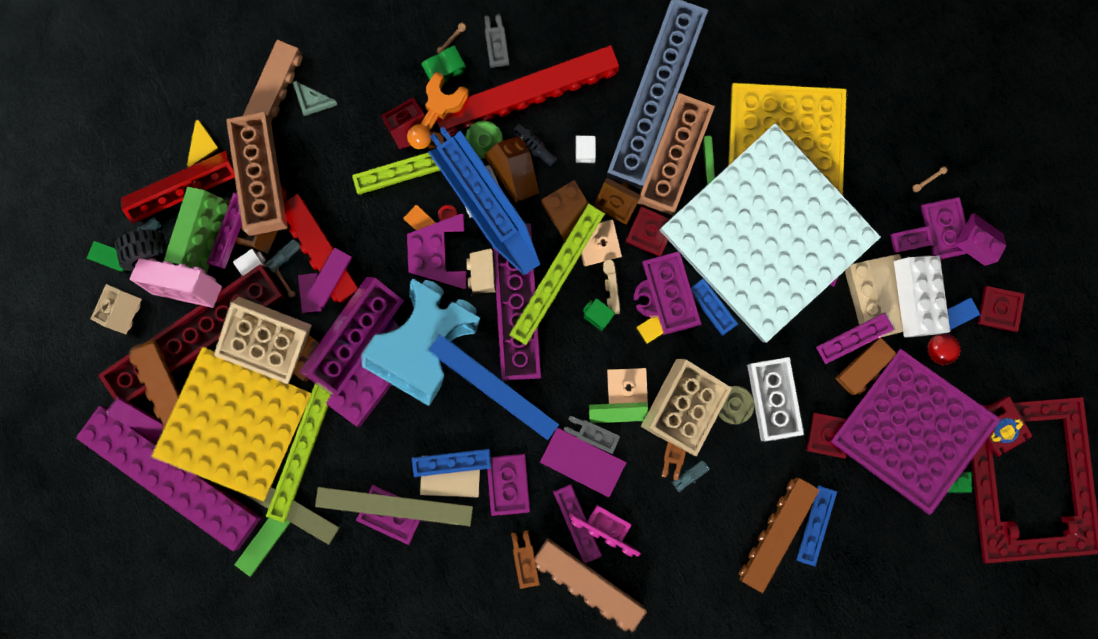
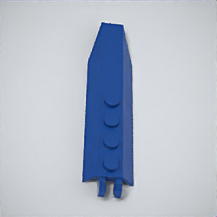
[428,127,540,275]

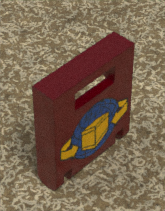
[985,397,1032,457]

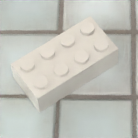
[894,256,950,337]
[747,357,804,441]

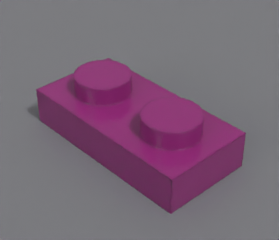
[890,226,934,253]

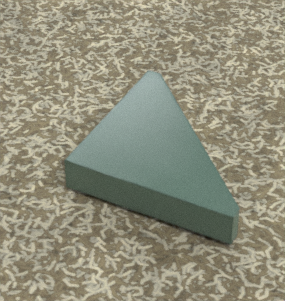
[293,81,338,116]

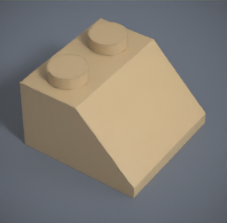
[467,249,496,294]
[91,284,141,334]

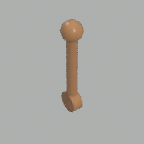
[437,23,466,53]
[913,166,947,192]
[271,264,295,298]

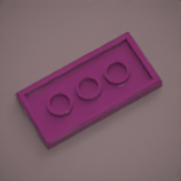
[540,428,626,497]

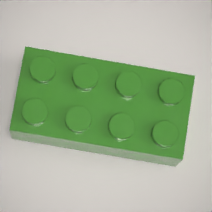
[164,187,230,274]

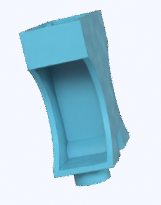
[362,279,480,406]

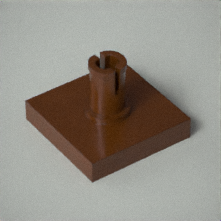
[594,178,641,225]

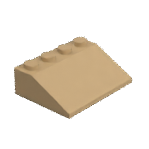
[845,254,903,338]
[214,297,312,384]
[641,359,732,456]

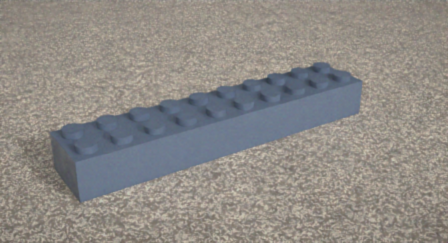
[607,0,708,190]

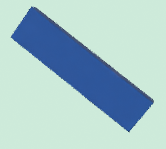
[412,449,492,477]
[795,485,837,566]

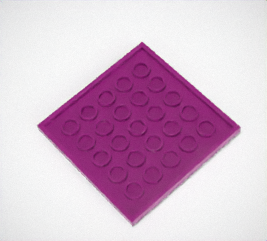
[831,349,1001,514]

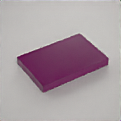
[921,197,967,259]
[487,454,530,516]
[356,485,420,545]

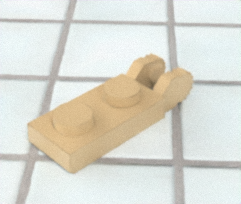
[603,259,621,314]

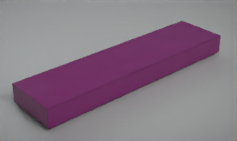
[206,193,242,269]
[816,312,896,364]
[554,484,602,564]

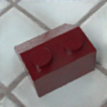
[381,98,433,149]

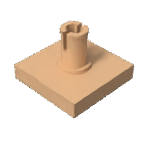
[581,220,622,266]
[607,368,648,405]

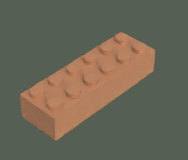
[638,93,715,216]
[226,112,288,236]
[534,538,646,631]

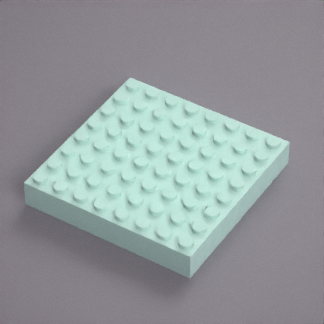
[660,124,880,342]

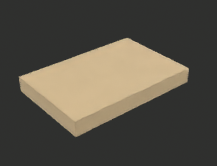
[420,470,480,497]

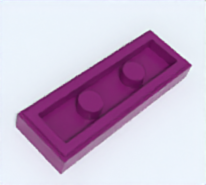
[306,248,352,308]
[106,396,163,442]

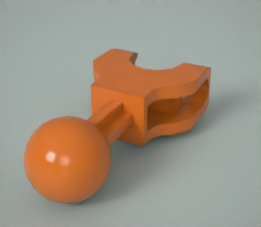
[407,72,469,149]

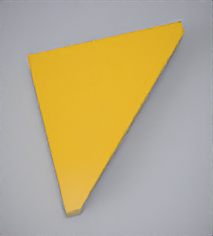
[187,120,219,167]

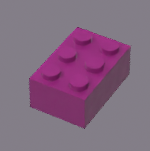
[326,362,392,427]

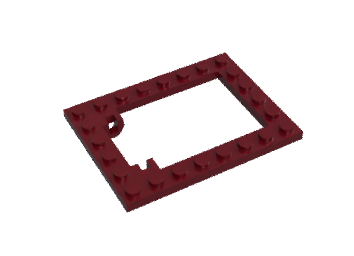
[971,397,1098,563]

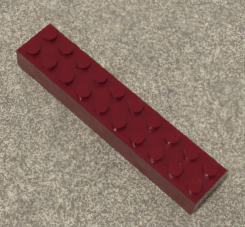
[98,264,286,404]

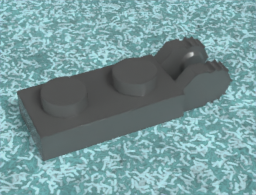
[485,14,509,68]
[563,416,620,454]

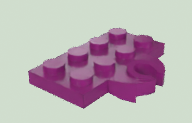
[634,252,701,335]

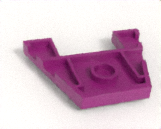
[407,214,467,289]

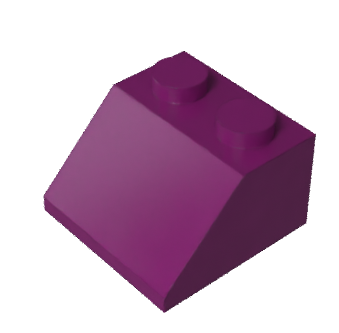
[955,213,1006,266]

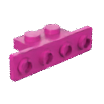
[569,505,640,557]

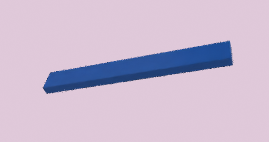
[427,334,559,440]

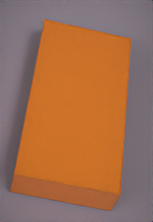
[403,205,435,231]

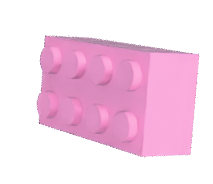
[130,258,222,308]

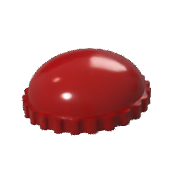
[927,333,961,365]

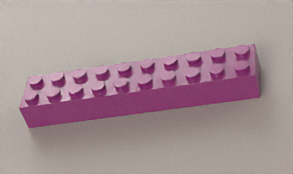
[76,406,262,551]

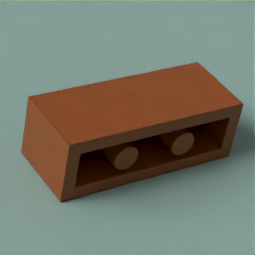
[835,337,896,395]

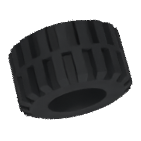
[115,229,167,271]

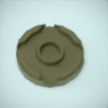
[718,386,754,424]

